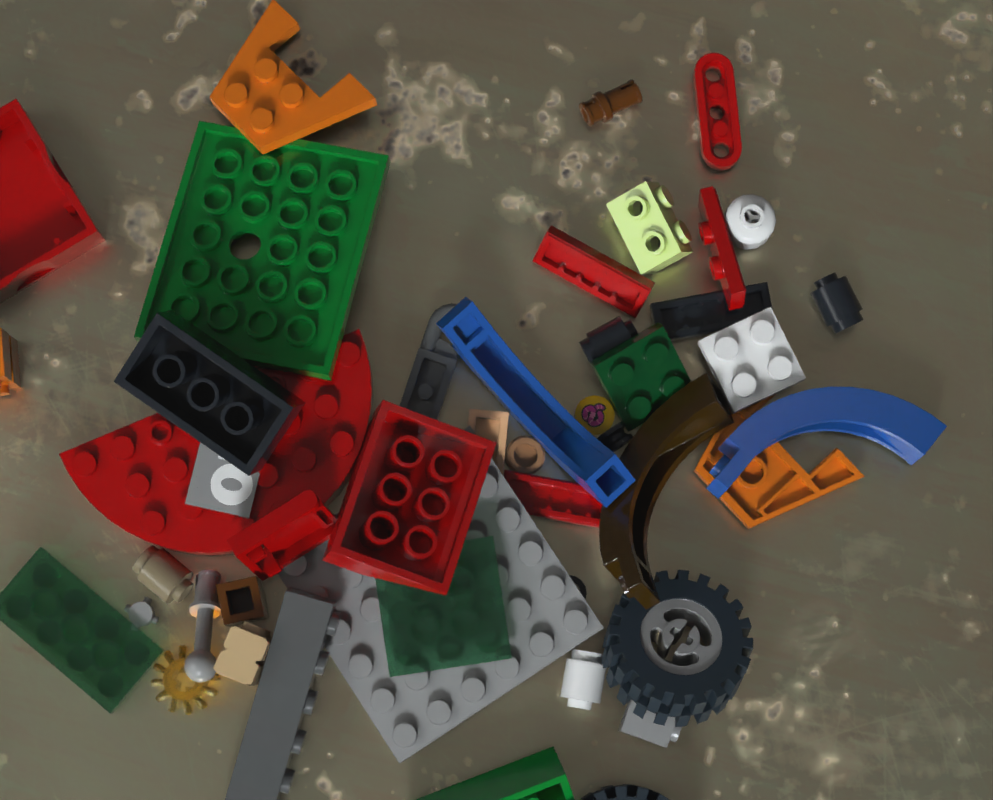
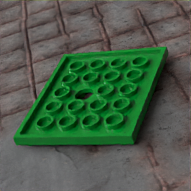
[134,121,391,381]

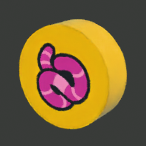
[574,395,615,436]

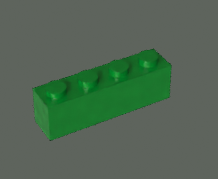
[416,746,575,800]

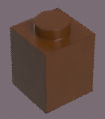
[216,576,269,627]

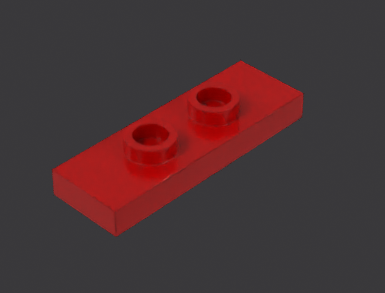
[698,186,746,311]
[533,225,655,318]
[504,470,602,528]

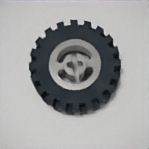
[602,570,753,727]

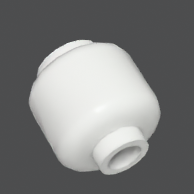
[724,194,776,250]

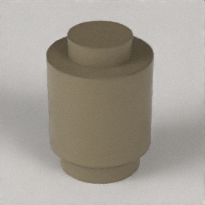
[132,545,194,604]

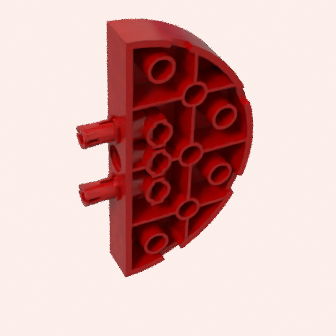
[59,329,373,556]

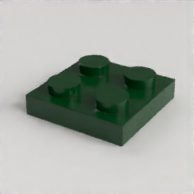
[590,322,691,432]

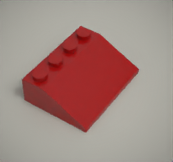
[322,400,497,595]

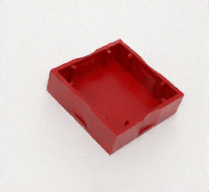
[0,98,105,304]

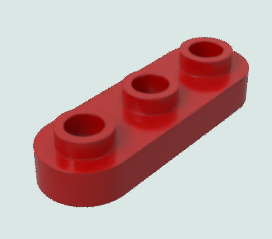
[693,53,742,171]

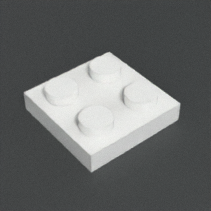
[698,307,806,414]

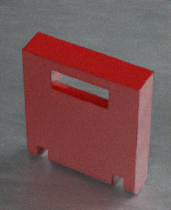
[227,490,337,581]

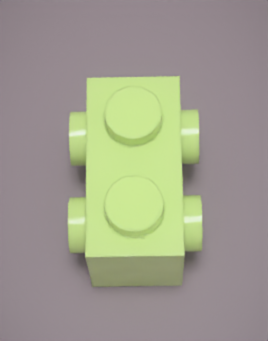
[606,181,693,274]

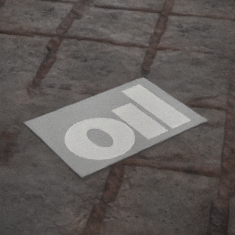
[185,442,260,518]

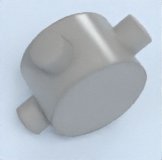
[124,597,159,632]

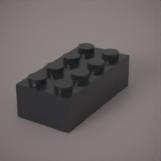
[114,310,306,476]

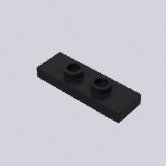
[650,282,773,341]

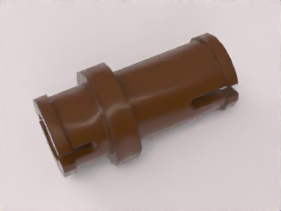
[579,79,643,127]

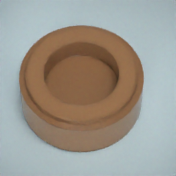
[505,436,545,474]

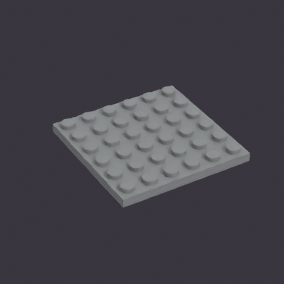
[278,425,604,764]

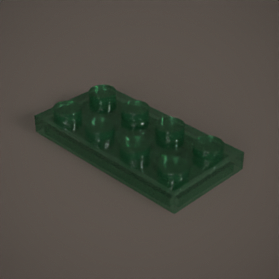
[0,547,166,714]

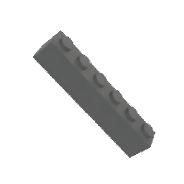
[225,587,341,800]

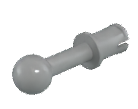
[184,569,222,683]

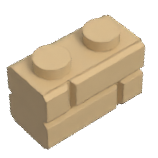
[213,621,271,686]

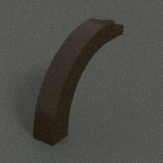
[599,373,734,609]

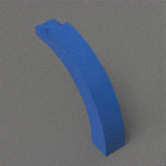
[436,297,636,507]
[706,387,947,499]

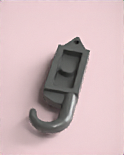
[400,303,457,420]

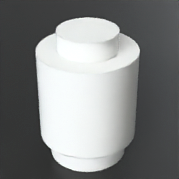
[560,649,606,710]

